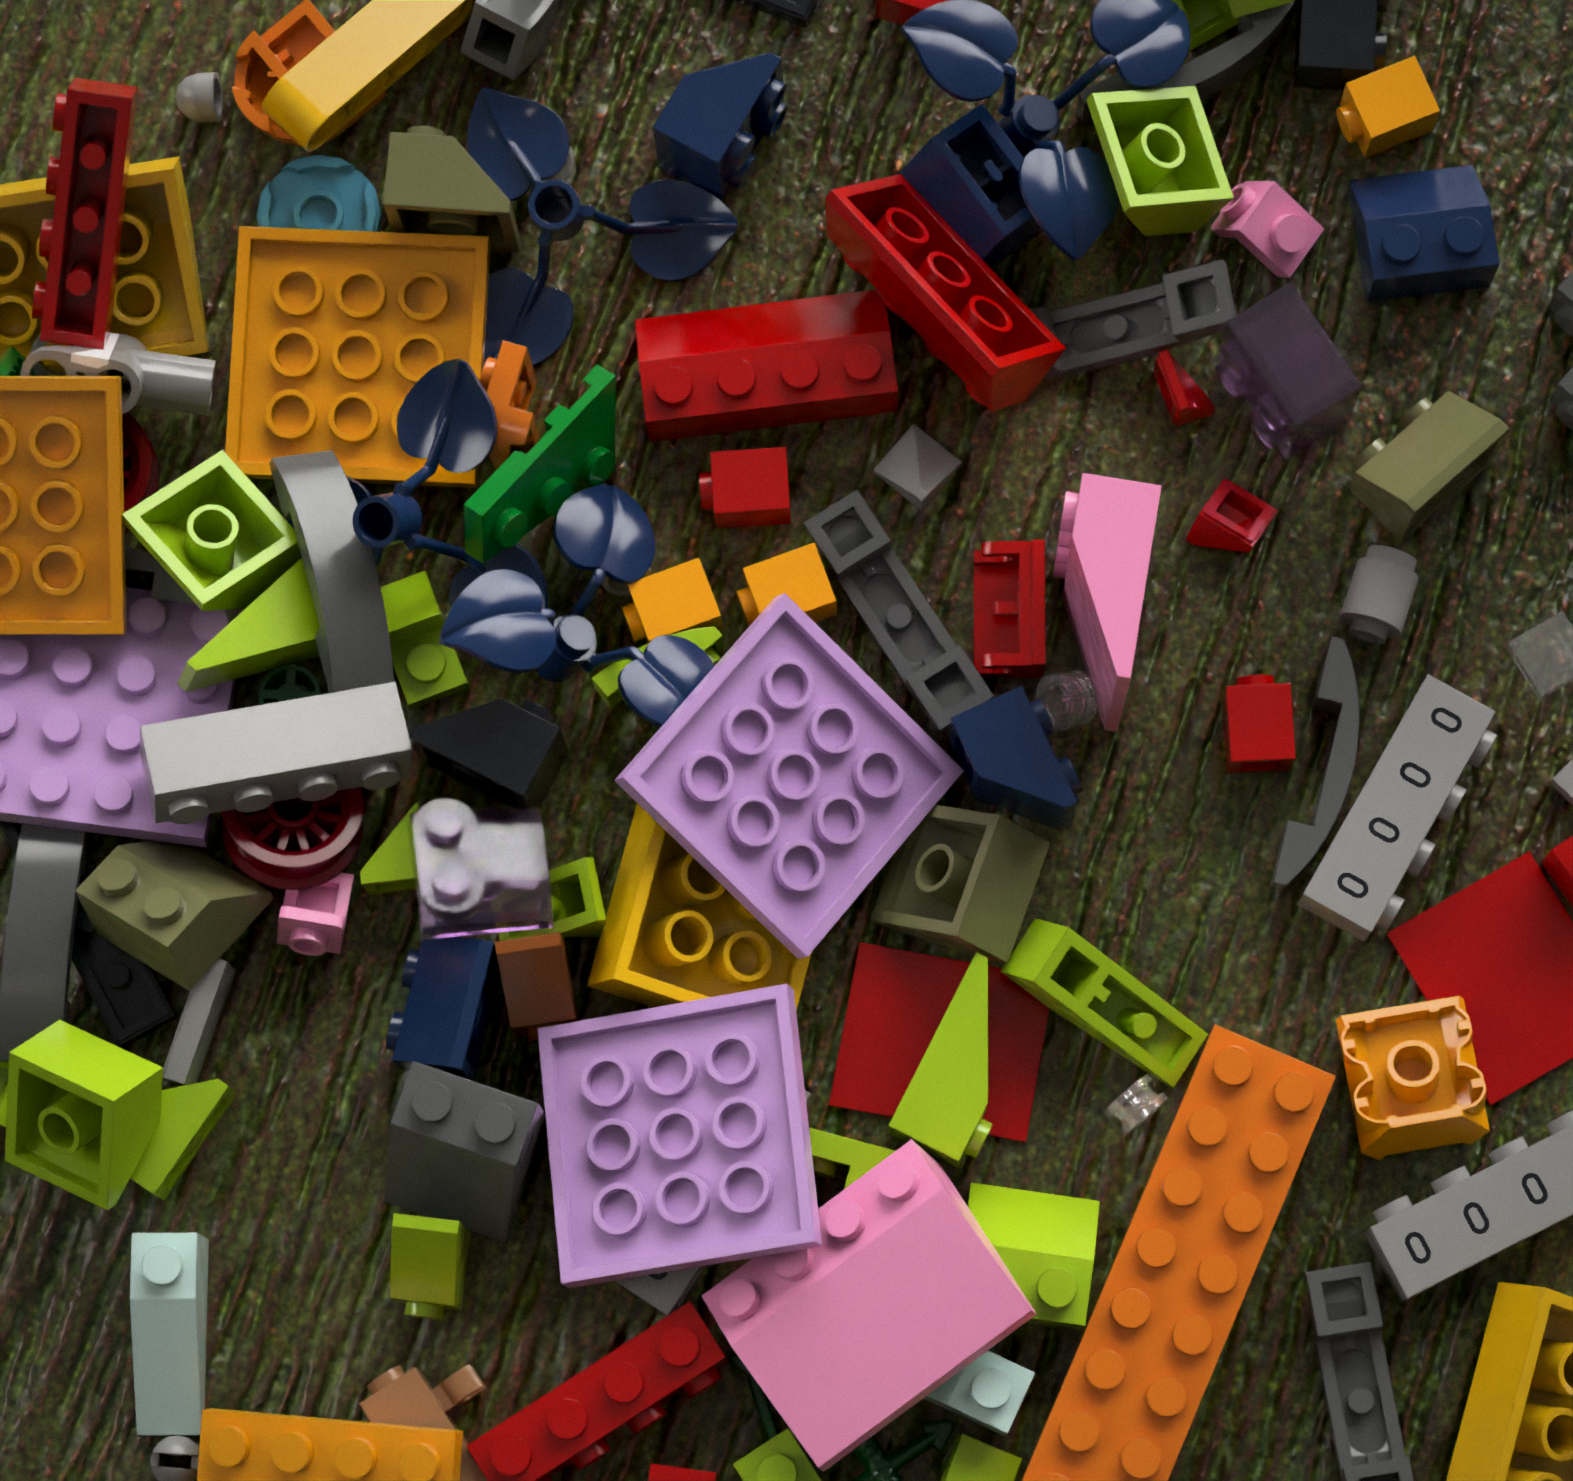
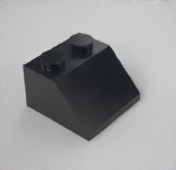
[409,699,569,819]

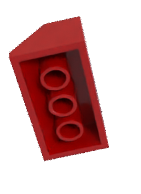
[825,174,1066,412]
[635,290,898,442]

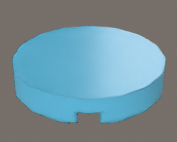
[256,155,382,232]

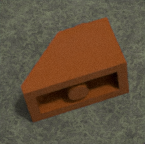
[495,932,579,1044]

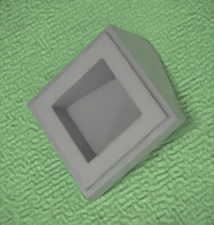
[873,423,962,511]

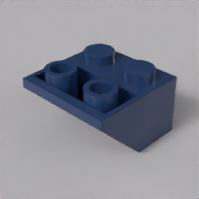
[652,52,788,202]
[899,103,1043,268]
[949,686,1082,831]

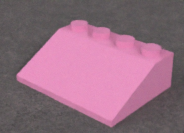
[1053,473,1162,732]
[702,1139,1037,1472]

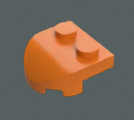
[232,0,388,146]
[480,340,540,472]

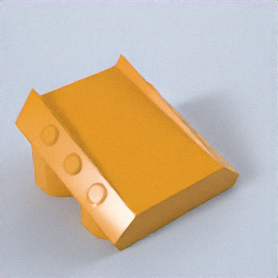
[1336,996,1490,1160]

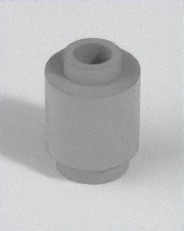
[1340,545,1419,644]

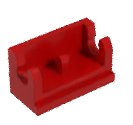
[974,540,1045,678]

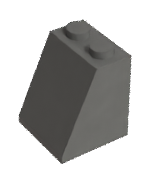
[384,1061,547,1244]

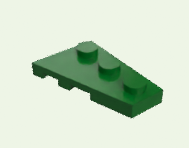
[464,364,616,564]

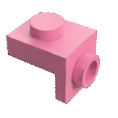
[1211,181,1324,278]
[277,872,354,956]

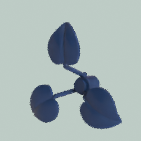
[901,0,1191,261]
[467,87,738,367]
[287,359,548,609]
[439,483,714,728]

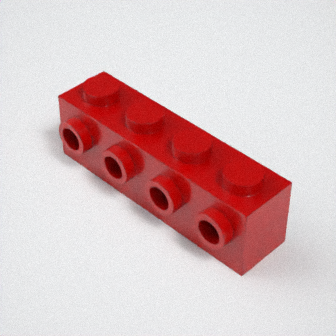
[32,78,138,350]
[466,1301,728,1481]

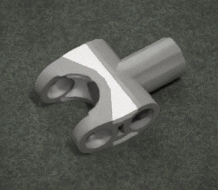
[20,333,216,416]

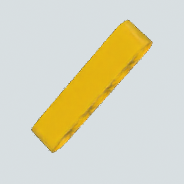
[261,0,476,152]

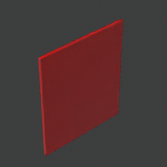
[1386,851,1573,1106]
[829,942,1050,1142]

